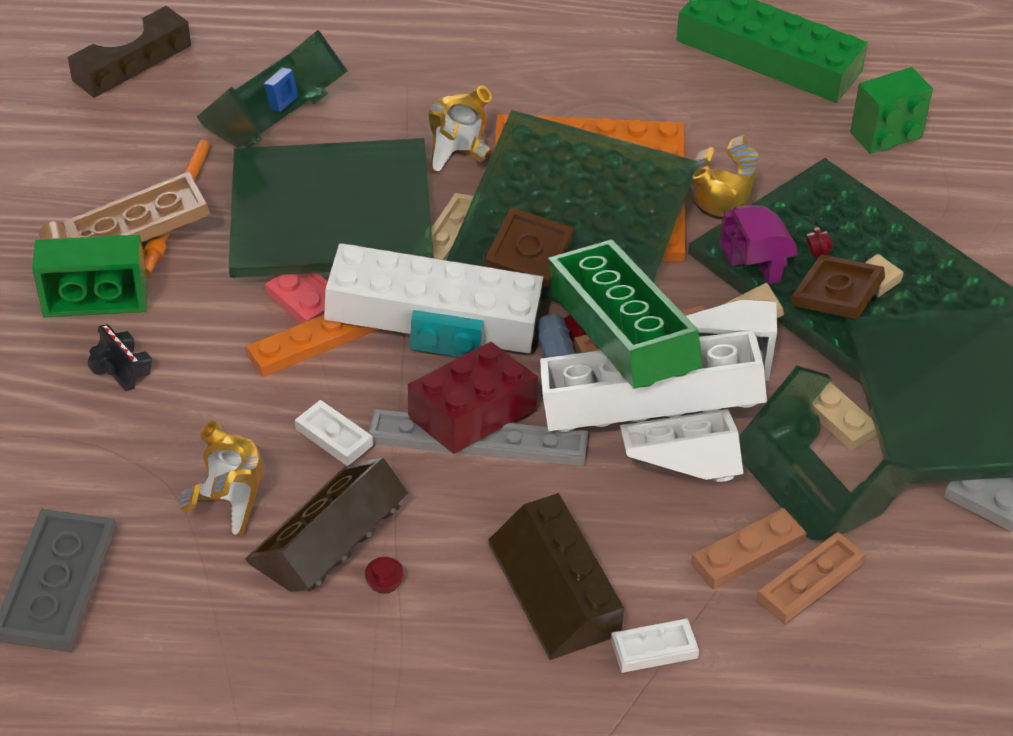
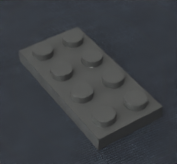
[0,509,117,652]

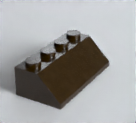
[245,458,408,591]
[488,493,624,660]

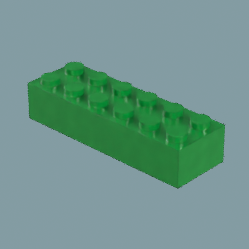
[676,0,868,103]
[548,239,702,389]

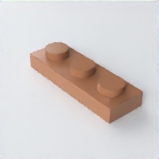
[691,508,807,589]
[757,531,866,625]

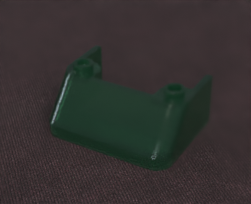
[197,30,348,150]
[739,365,919,542]

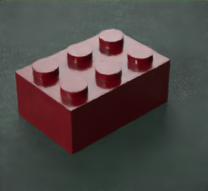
[408,342,538,454]

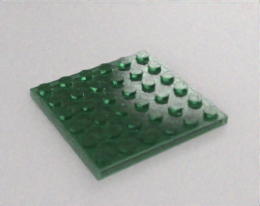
[446,110,698,304]

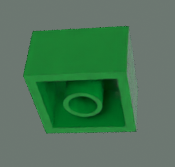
[850,67,933,154]

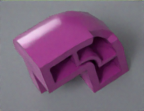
[719,205,798,284]

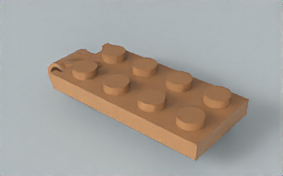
[39,171,210,242]

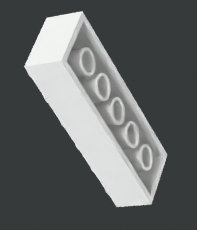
[324,243,543,354]
[540,330,767,432]

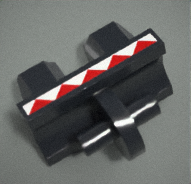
[87,324,153,391]

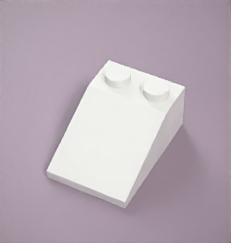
[686,300,777,381]
[620,409,743,482]

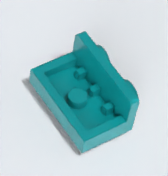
[410,310,483,357]

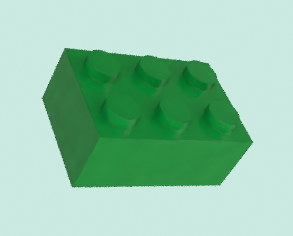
[32,234,148,318]

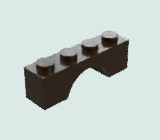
[68,6,191,98]

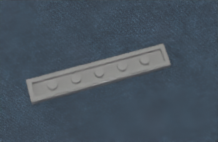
[368,409,588,466]

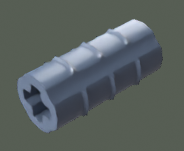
[535,314,576,358]

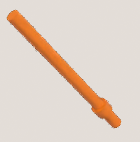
[143,140,211,277]

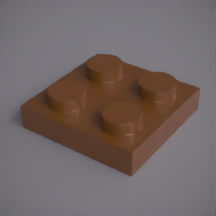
[485,207,574,288]
[792,255,885,319]

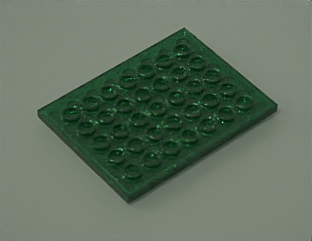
[688,158,1013,404]

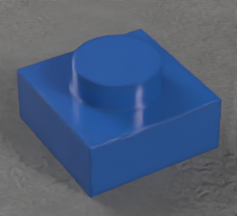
[264,68,299,112]

